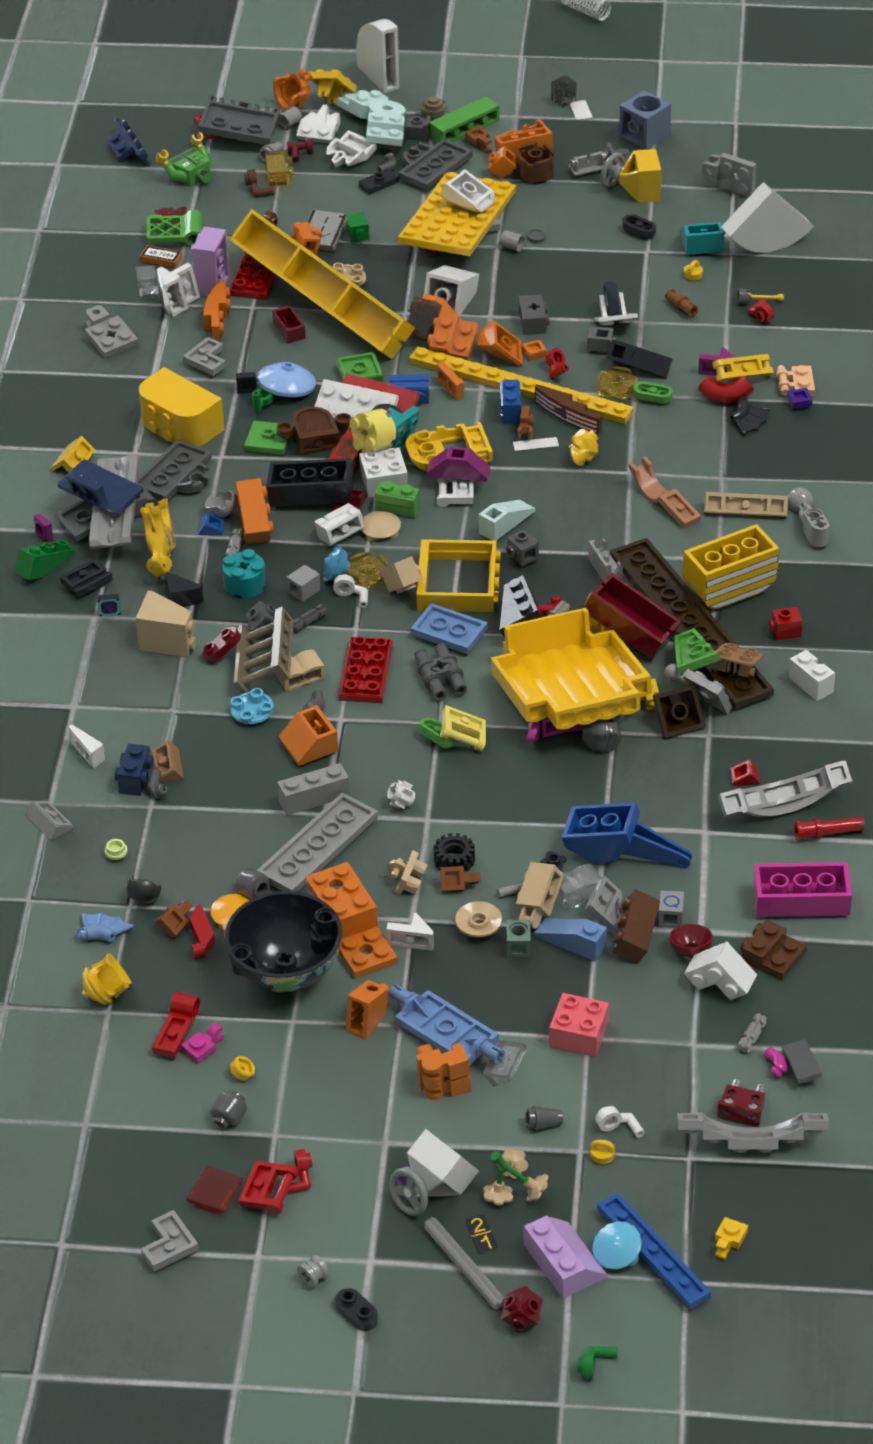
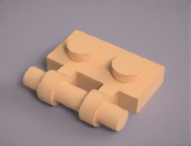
[776,365,815,396]

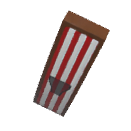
[535,384,602,435]

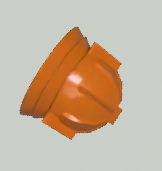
[273,68,312,112]

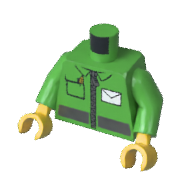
[156,132,211,186]

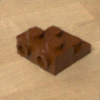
[740,919,807,980]

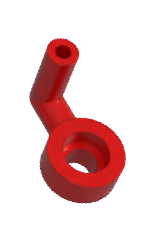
[748,299,775,324]
[545,348,569,379]
[287,1149,312,1194]

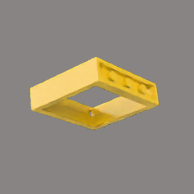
[417,539,501,612]

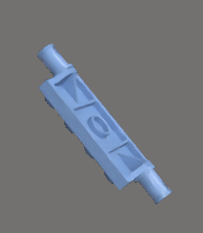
[389,984,506,1065]

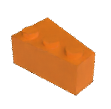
[494,119,553,156]
[236,478,274,545]

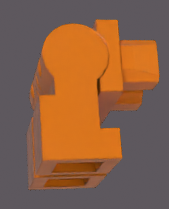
[290,222,322,255]
[416,1043,471,1100]

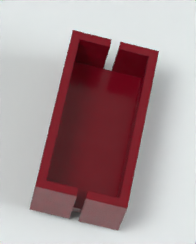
[584,572,682,660]

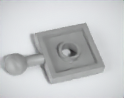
[664,664,732,715]

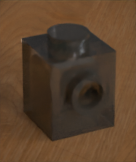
[551,75,577,107]

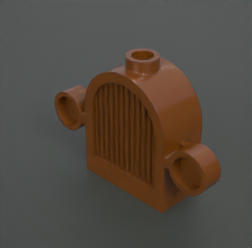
[277,407,351,455]

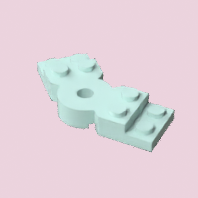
[336,90,405,146]

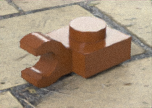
[465,126,492,153]
[518,406,534,439]
[440,866,481,891]
[156,899,193,938]

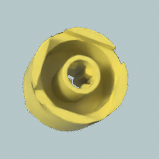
[350,409,396,453]

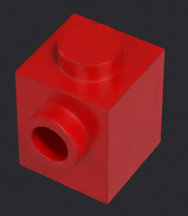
[768,607,803,640]

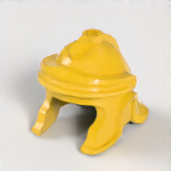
[81,953,132,1005]

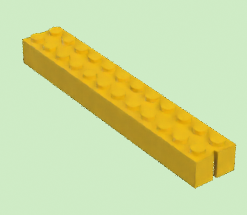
[229,209,415,359]

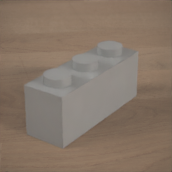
[277,763,350,815]

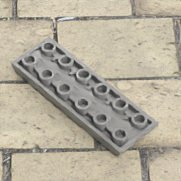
[89,455,140,549]

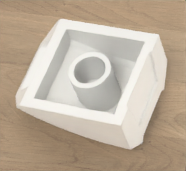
[440,169,495,212]

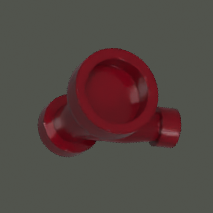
[287,138,313,162]

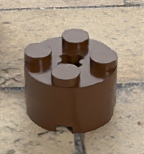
[517,142,554,185]

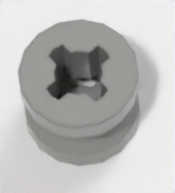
[297,1255,330,1288]

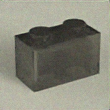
[407,297,442,342]

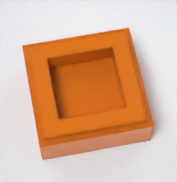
[522,340,547,361]

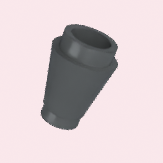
[525,1106,563,1131]

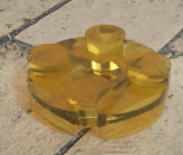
[597,366,637,400]
[347,552,389,588]

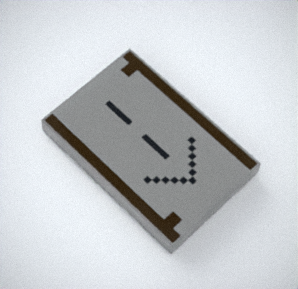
[307,210,346,252]

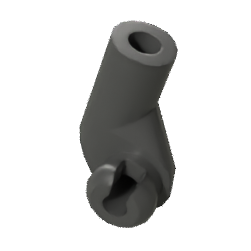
[377,152,397,172]
[303,690,325,711]
[146,769,168,799]

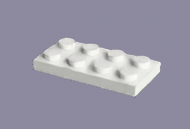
[315,379,399,419]

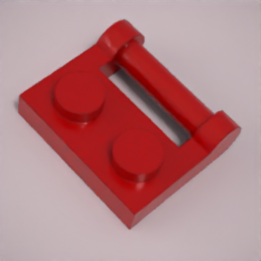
[238,1161,299,1214]

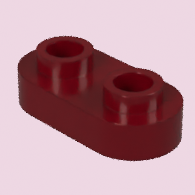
[202,627,241,663]

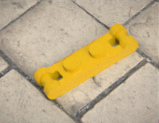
[712,354,774,382]

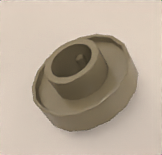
[420,96,447,118]

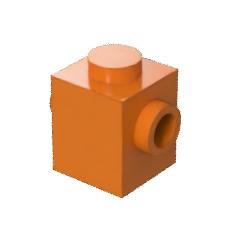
[488,146,517,180]

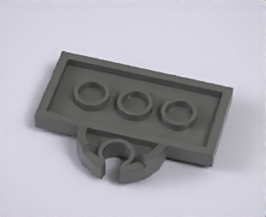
[398,139,473,190]
[138,439,212,501]

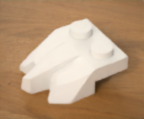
[296,105,340,144]
[326,130,378,168]

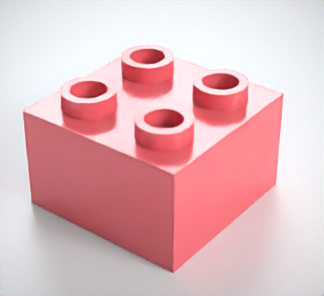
[549,993,609,1057]

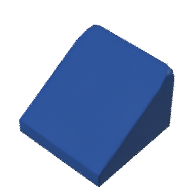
[198,512,224,535]

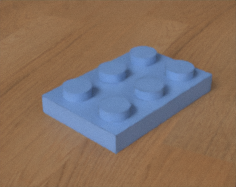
[411,603,488,654]

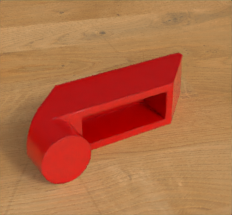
[189,903,215,958]

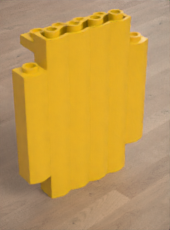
[490,608,652,730]

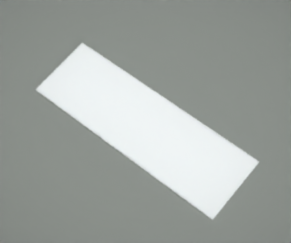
[513,437,559,451]

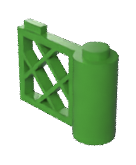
[147,210,203,246]

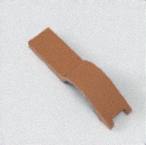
[629,456,701,529]

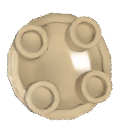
[333,263,367,286]
[361,511,401,541]

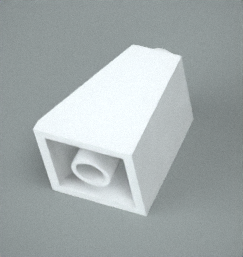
[423,265,479,316]

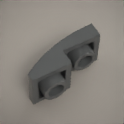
[782,1039,822,1084]

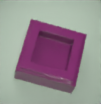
[34,513,53,542]

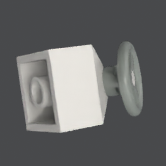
[390,1129,479,1216]

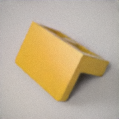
[50,436,95,472]

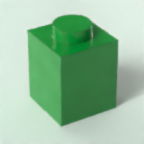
[345,212,369,243]

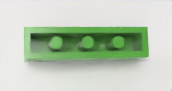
[429,96,500,143]

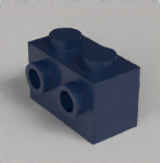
[115,744,154,796]

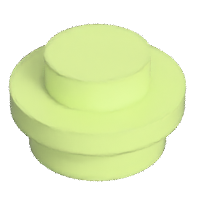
[105,839,128,860]

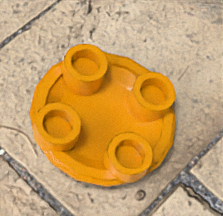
[211,894,250,930]

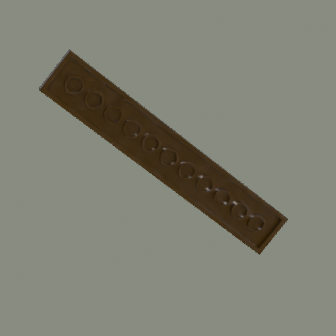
[610,538,774,709]

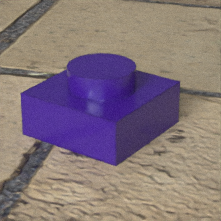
[787,388,813,409]

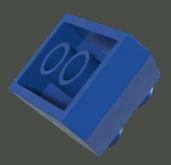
[562,802,692,868]

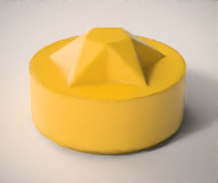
[230,1056,255,1081]

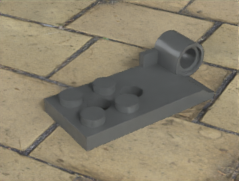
[56,488,158,542]

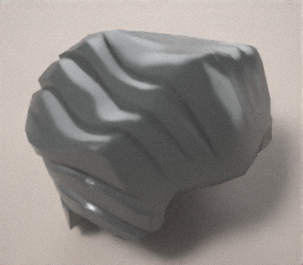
[582,719,621,753]

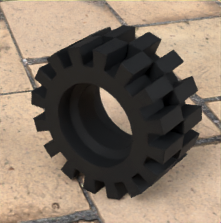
[434,833,475,871]

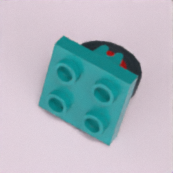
[371,404,420,448]

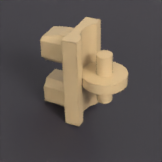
[387,851,427,895]

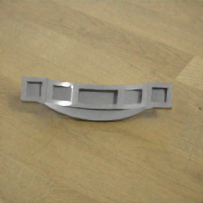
[718,760,852,817]
[677,1112,829,1153]

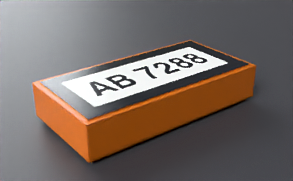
[140,246,182,268]

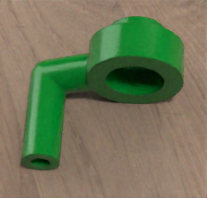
[252,388,273,413]
[577,1346,618,1379]

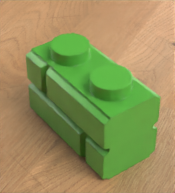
[375,481,421,518]

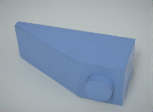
[534,918,607,962]

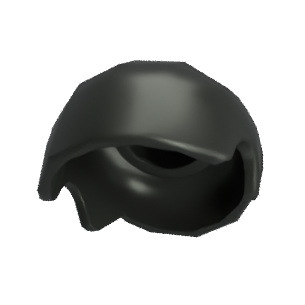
[126,876,161,904]

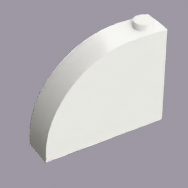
[357,19,400,93]
[721,182,814,253]

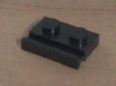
[60,559,113,598]

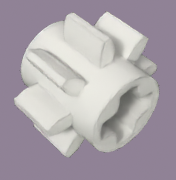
[387,780,415,809]

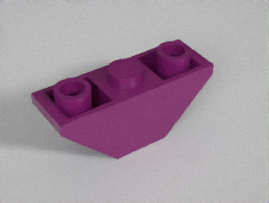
[426,446,490,482]

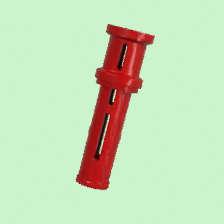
[794,816,865,841]

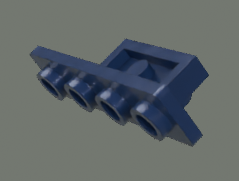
[106,117,150,166]

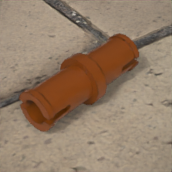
[665,289,699,317]

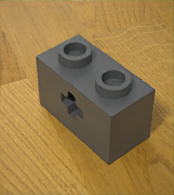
[519,294,549,335]

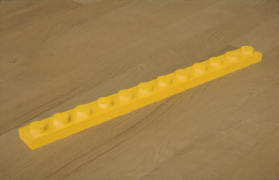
[409,347,633,424]

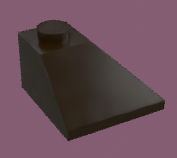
[653,684,706,738]

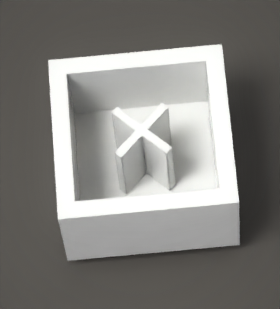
[359,448,408,498]

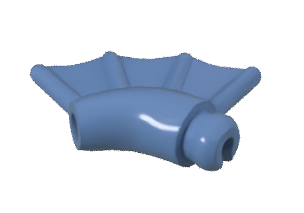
[77,913,134,942]

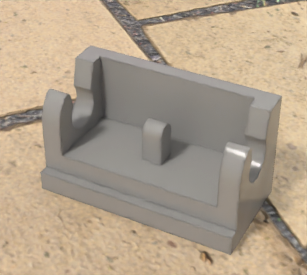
[588,539,624,580]

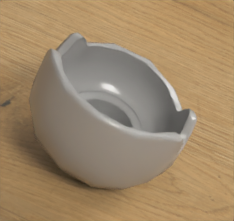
[205,490,238,518]

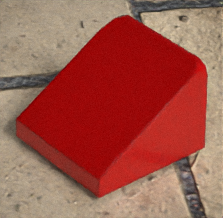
[730,759,760,786]

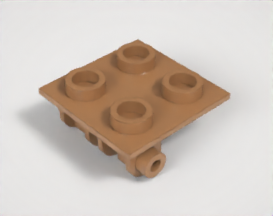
[711,643,764,678]

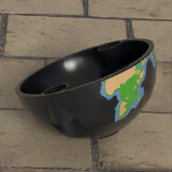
[225,891,342,992]

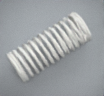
[558,0,611,21]

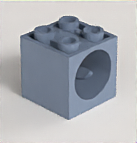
[619,90,671,150]

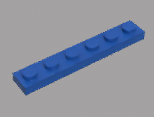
[597,1192,711,1310]

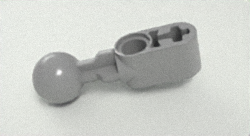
[788,487,830,547]

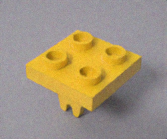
[309,70,357,105]

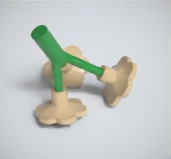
[483,1147,548,1205]

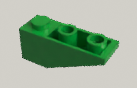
[14,540,76,580]

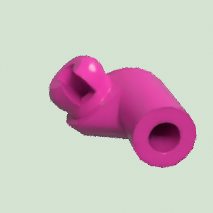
[764,1046,788,1078]

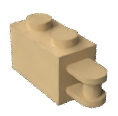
[516,862,564,928]

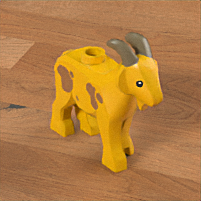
[140,498,175,582]

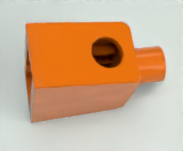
[346,980,390,1039]

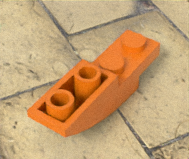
[203,280,231,342]

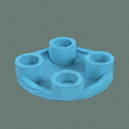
[230,688,274,724]
[592,1221,642,1270]

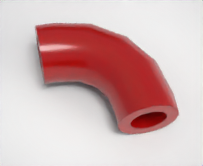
[698,376,754,404]

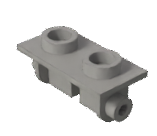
[568,151,607,176]

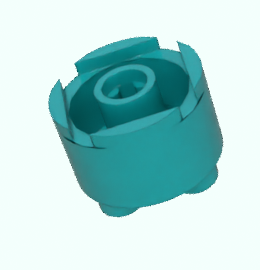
[223,549,266,599]

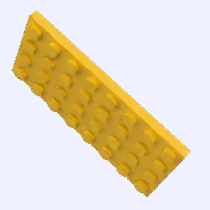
[398,172,516,256]

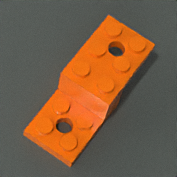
[305,862,398,979]

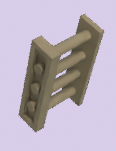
[233,606,294,694]

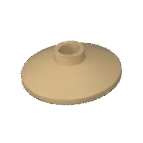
[455,901,502,937]

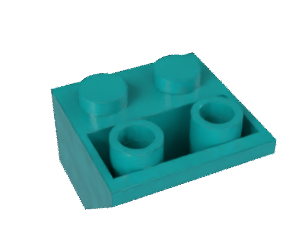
[680,222,724,255]

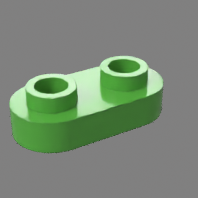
[633,381,673,404]
[418,718,457,749]

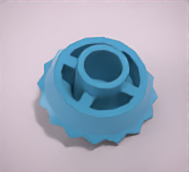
[323,544,350,582]

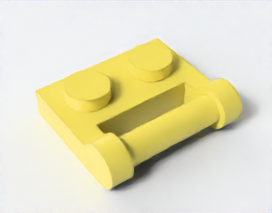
[440,705,486,752]

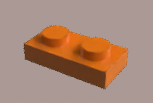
[437,362,465,401]

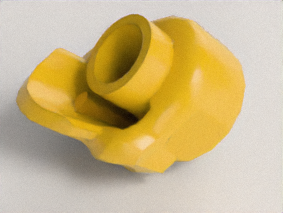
[568,429,599,466]

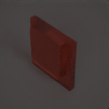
[187,1166,243,1214]

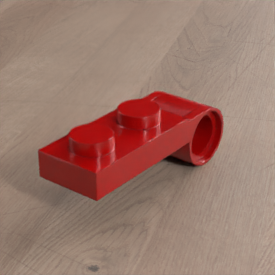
[152,992,200,1059]

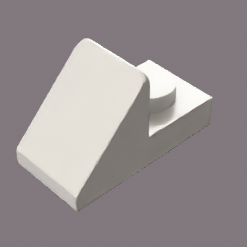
[386,913,434,951]

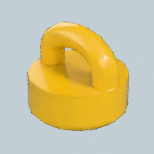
[684,260,703,281]
[590,1140,615,1164]

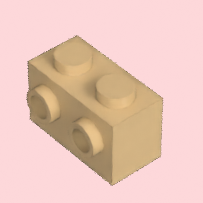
[379,556,422,594]

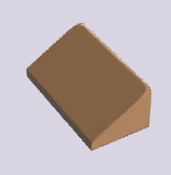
[152,740,184,783]

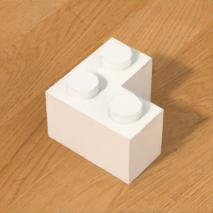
[684,942,757,1000]

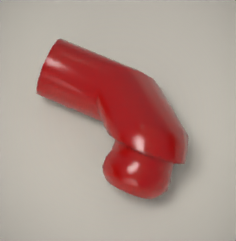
[538,596,562,615]

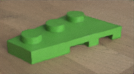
[674,628,721,675]

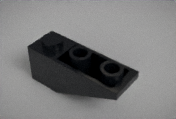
[606,339,673,378]

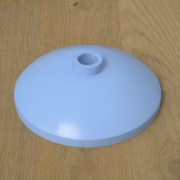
[257,362,316,397]

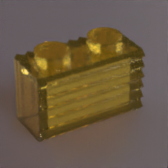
[265,150,294,187]

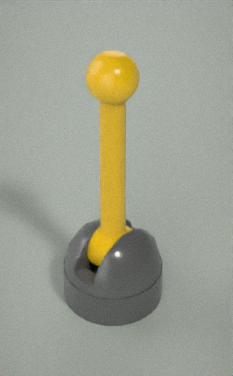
[737,289,784,304]

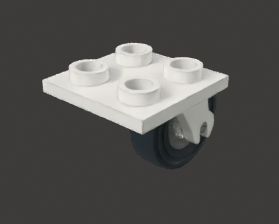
[594,281,638,325]

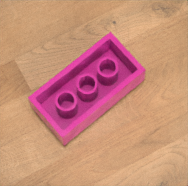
[753,862,852,917]

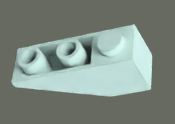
[479,500,535,541]

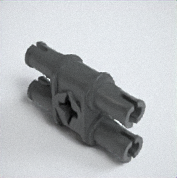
[414,643,467,701]

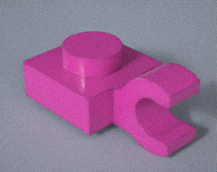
[181,1022,224,1064]

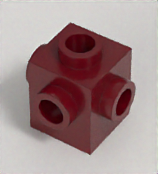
[501,1286,543,1333]

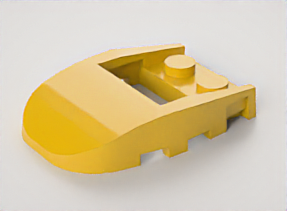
[406,422,493,471]

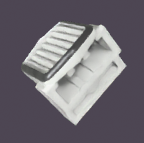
[156,263,200,317]

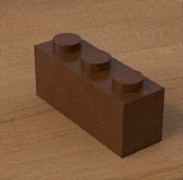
[612,889,660,964]

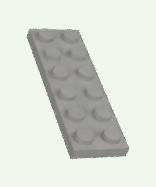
[257,792,378,892]

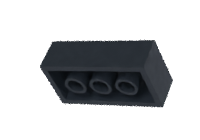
[266,458,354,507]

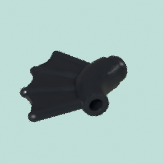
[729,398,770,435]

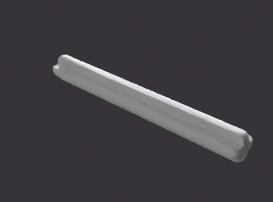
[424,1217,505,1310]

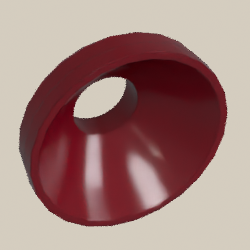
[670,924,713,959]

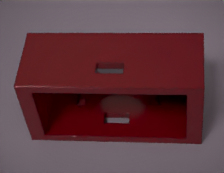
[272,305,306,344]

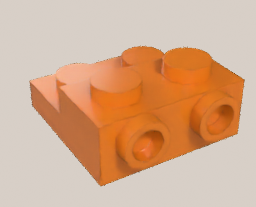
[427,312,479,360]

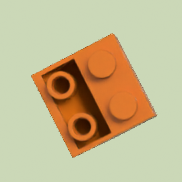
[278,705,338,766]

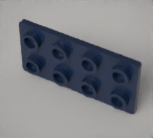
[57,459,144,515]

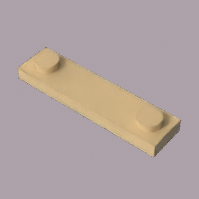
[704,492,788,517]

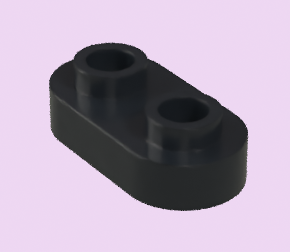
[622,214,656,239]
[335,1288,378,1331]

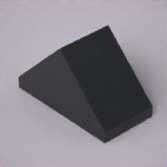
[165,572,204,607]

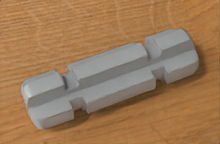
[225,528,244,556]
[738,1013,767,1053]

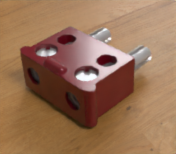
[717,1079,765,1126]

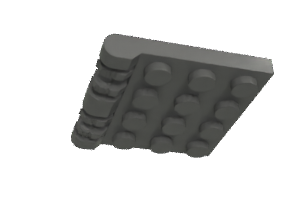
[198,96,281,145]

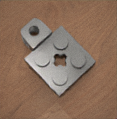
[702,153,756,197]
[85,305,138,358]

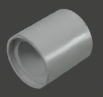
[278,107,302,129]
[500,230,524,252]

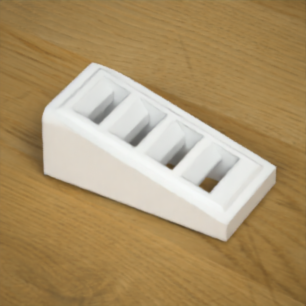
[68,724,105,768]

